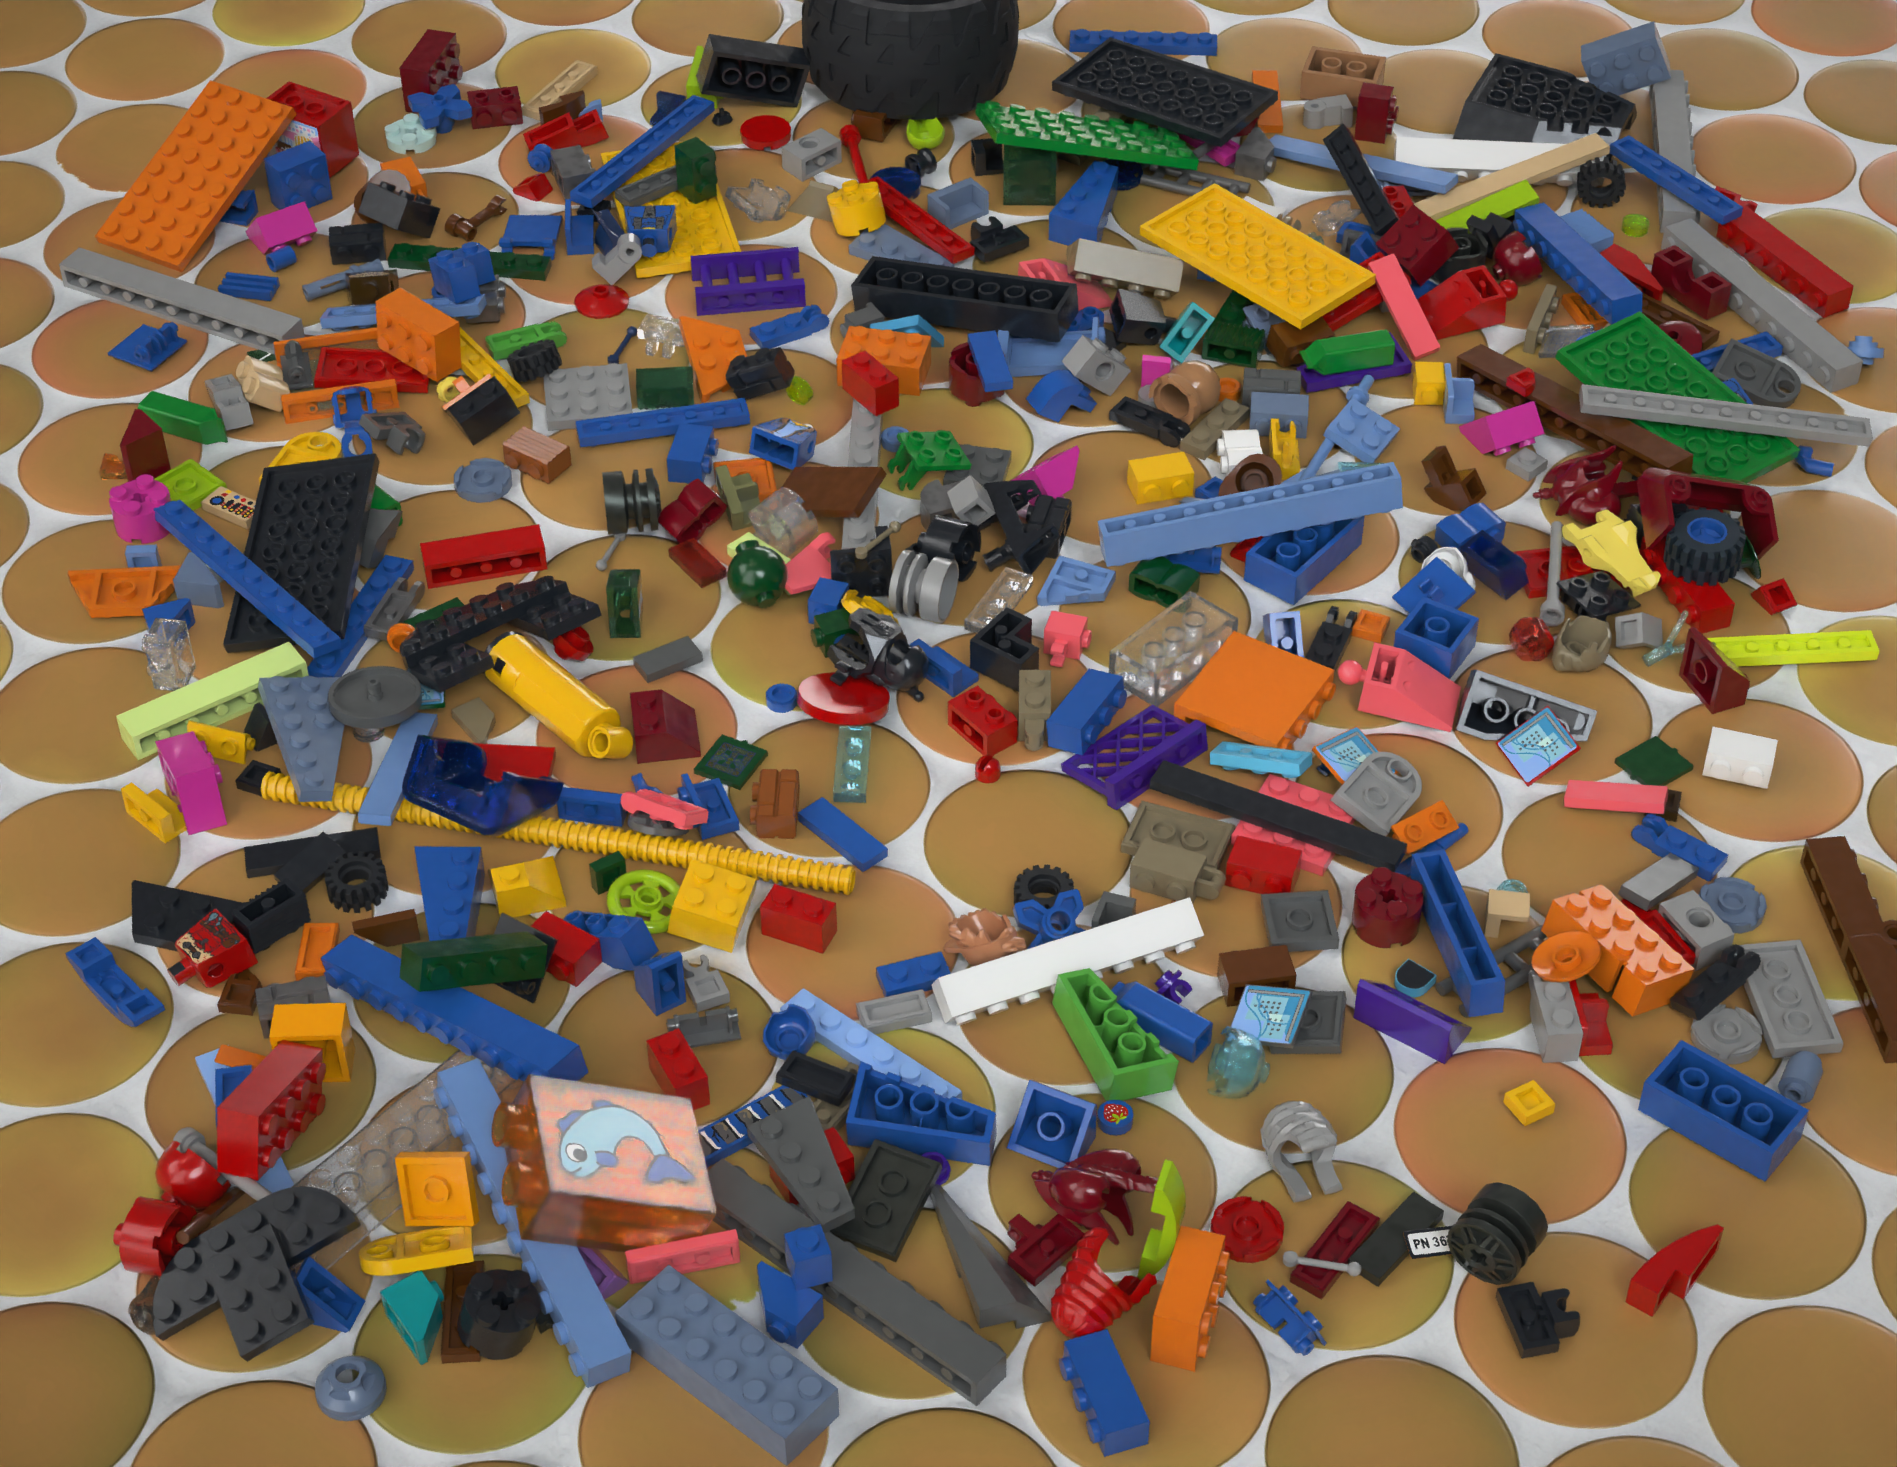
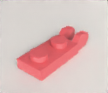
[620,789,709,830]

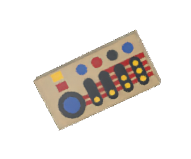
[201,486,256,529]

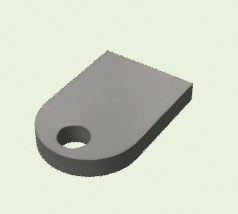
[1331,752,1422,836]

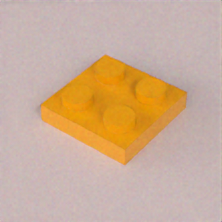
[395,1152,480,1226]

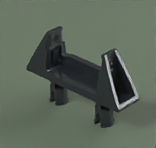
[978,480,1061,577]

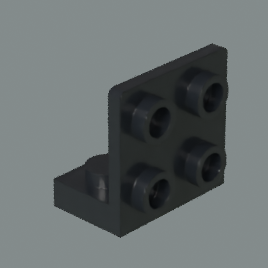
[830,526,892,598]

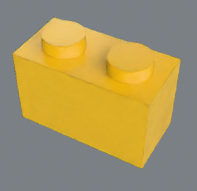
[1127,452,1194,505]

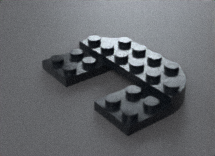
[400,576,602,693]

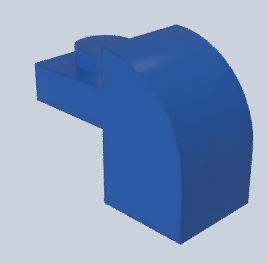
[1026,369,1097,422]

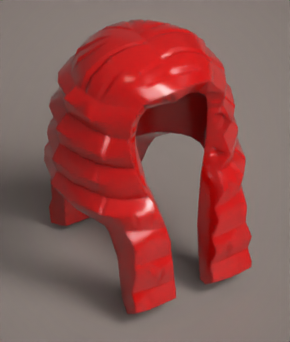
[1051,1227,1157,1339]

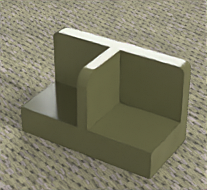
[715,465,766,531]

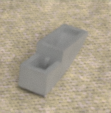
[204,374,254,431]

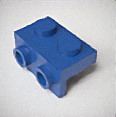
[677,773,740,840]

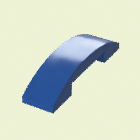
[65,937,165,1027]

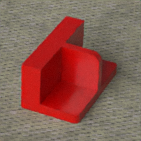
[1569,980,1613,1056]

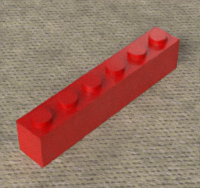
[1716,205,1854,318]

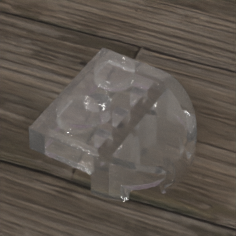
[725,178,791,223]

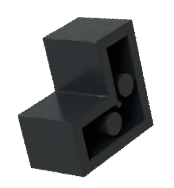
[358,181,441,238]
[970,607,1039,692]

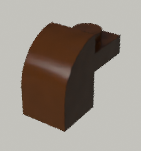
[1421,445,1487,510]

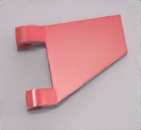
[785,532,836,595]

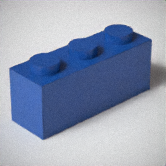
[1046,668,1127,755]
[1059,1329,1150,1457]

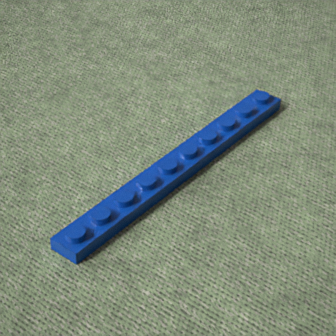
[153,500,341,658]

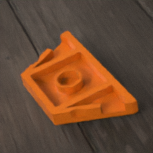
[679,316,747,403]
[68,565,181,618]

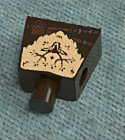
[345,269,399,305]

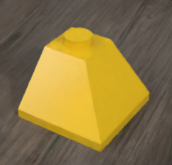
[488,856,567,918]

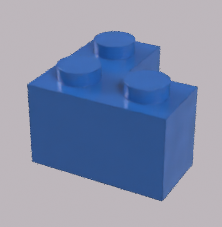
[428,242,496,304]

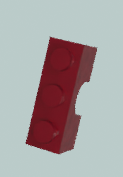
[1651,245,1732,320]

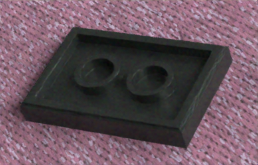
[830,1139,942,1262]

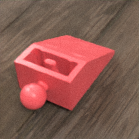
[1018,258,1113,311]
[1338,642,1461,732]

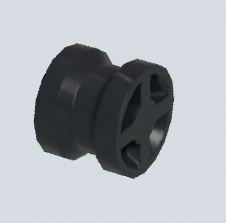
[905,148,937,180]

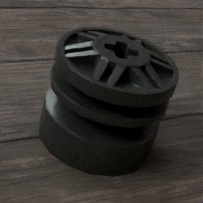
[602,468,661,535]
[1447,1182,1548,1285]

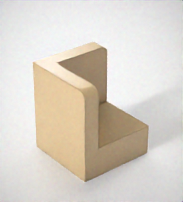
[1484,889,1530,938]

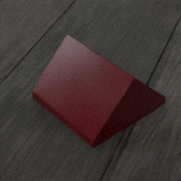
[120,409,171,482]

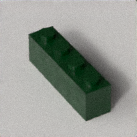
[400,931,548,992]

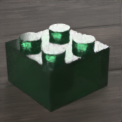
[1003,145,1057,206]

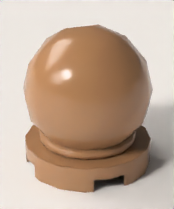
[1149,360,1221,426]

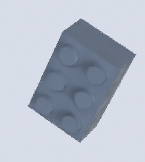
[1581,21,1671,96]

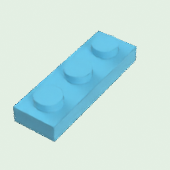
[1210,741,1312,778]

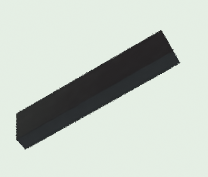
[244,827,381,878]

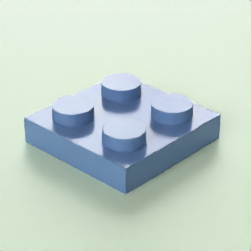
[1323,398,1400,466]

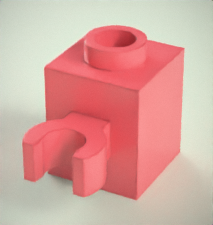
[1043,611,1092,667]

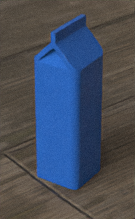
[1111,981,1213,1063]

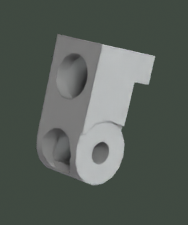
[1303,94,1353,129]
[592,233,642,285]

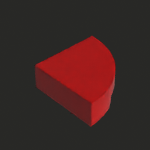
[1506,367,1536,397]

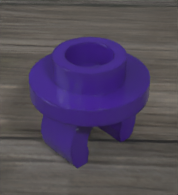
[1154,970,1193,1004]

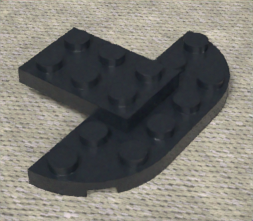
[152,1186,362,1362]

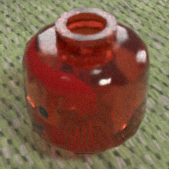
[1509,617,1554,661]

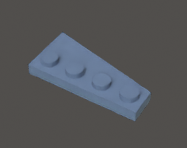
[849,223,954,267]

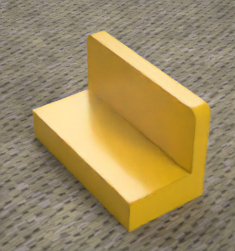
[121,782,186,844]

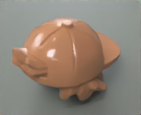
[944,908,1027,966]

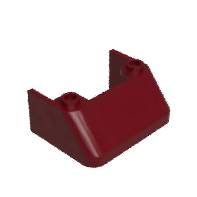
[1637,467,1779,561]

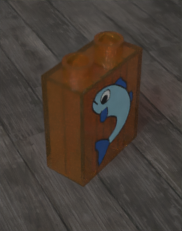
[492,1074,717,1252]

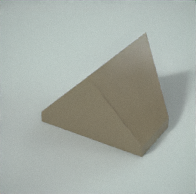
[787,180,839,222]

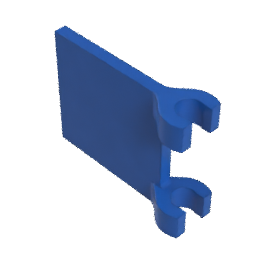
[499,215,563,260]

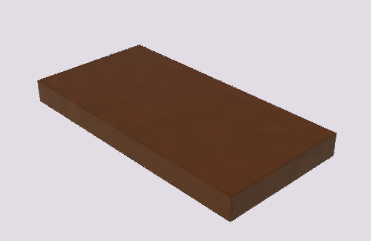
[767,467,887,518]

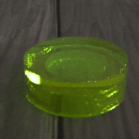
[1621,214,1649,237]
[786,376,814,405]

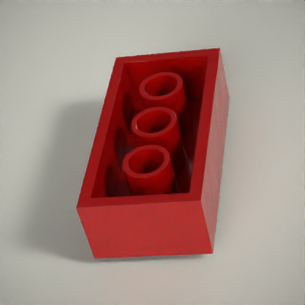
[217,1040,326,1181]

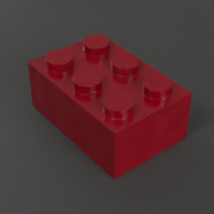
[399,29,463,114]

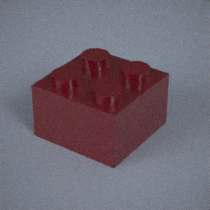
[1375,204,1459,287]

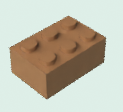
[1300,46,1386,107]

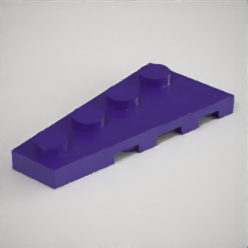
[1297,332,1412,393]

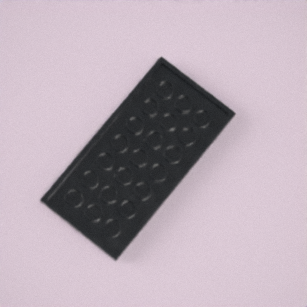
[1052,37,1278,147]
[223,453,380,653]

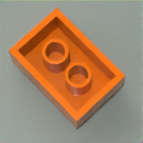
[375,288,461,382]
[836,326,931,396]
[1150,1225,1230,1372]

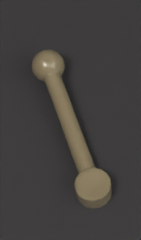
[855,521,901,559]

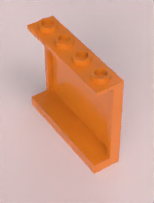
[1174,631,1336,750]

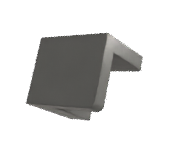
[1091,891,1136,929]

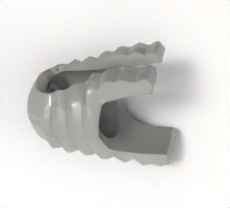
[1260,1101,1343,1203]

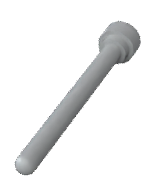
[1540,521,1565,626]
[173,1127,272,1201]

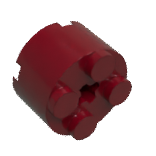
[949,342,1005,407]
[1352,867,1423,948]

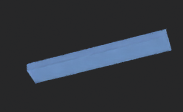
[358,712,438,826]

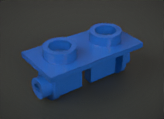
[1163,546,1222,574]
[1253,1279,1327,1356]

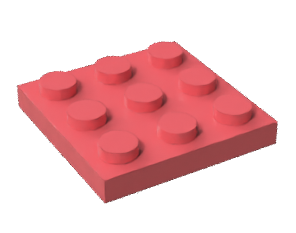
[1231,774,1356,876]

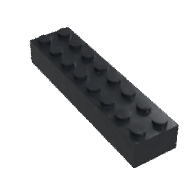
[851,256,1079,342]

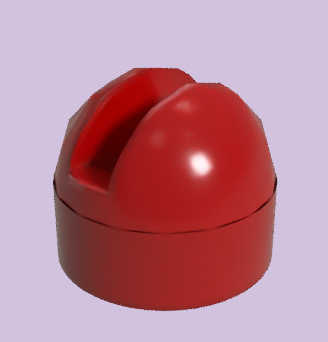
[975,755,1001,784]

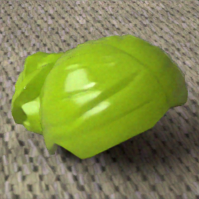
[907,117,945,150]

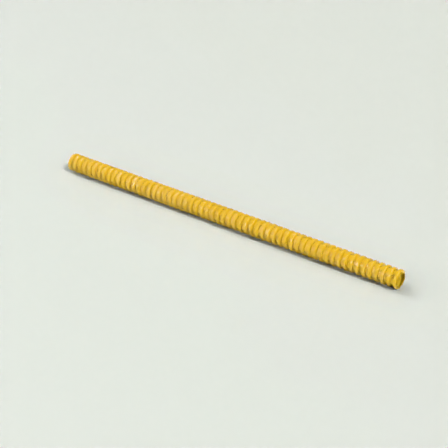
[261,771,856,895]

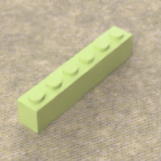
[116,642,309,760]

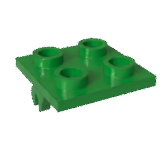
[887,430,972,491]

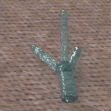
[1642,610,1716,667]

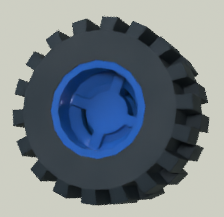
[1663,507,1746,586]

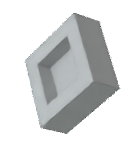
[1505,447,1548,482]

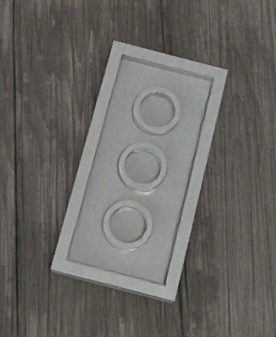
[1739,940,1843,1058]

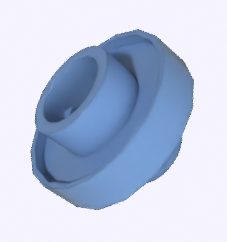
[1847,336,1884,365]

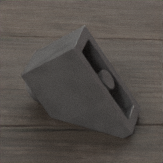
[1234,127,1277,182]

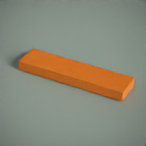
[1252,70,1283,133]

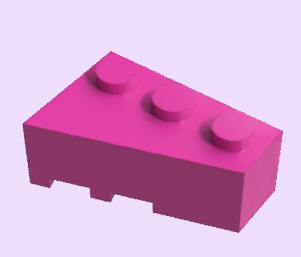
[155,731,227,835]

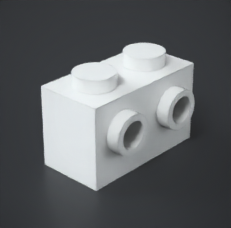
[1702,727,1778,789]

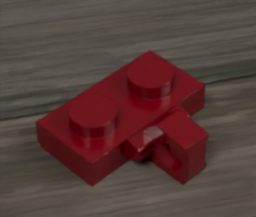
[1007,1213,1085,1287]

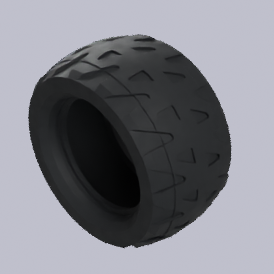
[802,0,1019,120]

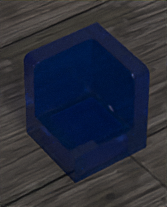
[650,91,686,126]

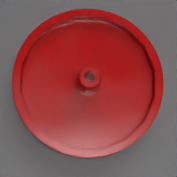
[797,672,890,725]

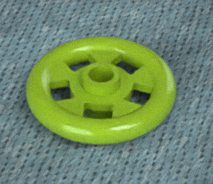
[607,869,681,934]

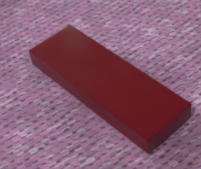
[1290,1201,1380,1300]

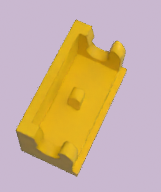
[1269,418,1300,480]

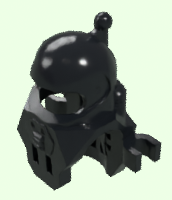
[827,608,929,702]

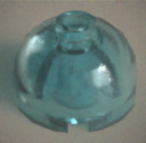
[1207,1026,1270,1100]

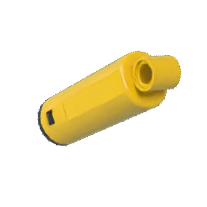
[483,631,633,759]

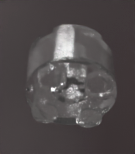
[748,487,818,557]

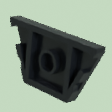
[131,880,244,952]

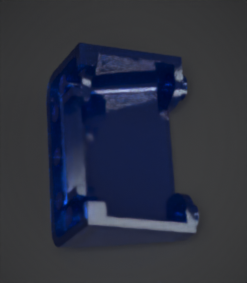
[402,734,564,836]

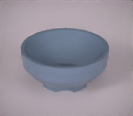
[315,1355,387,1421]

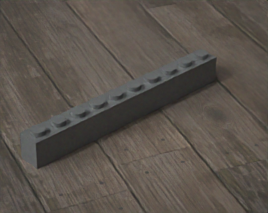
[692,1158,1007,1406]

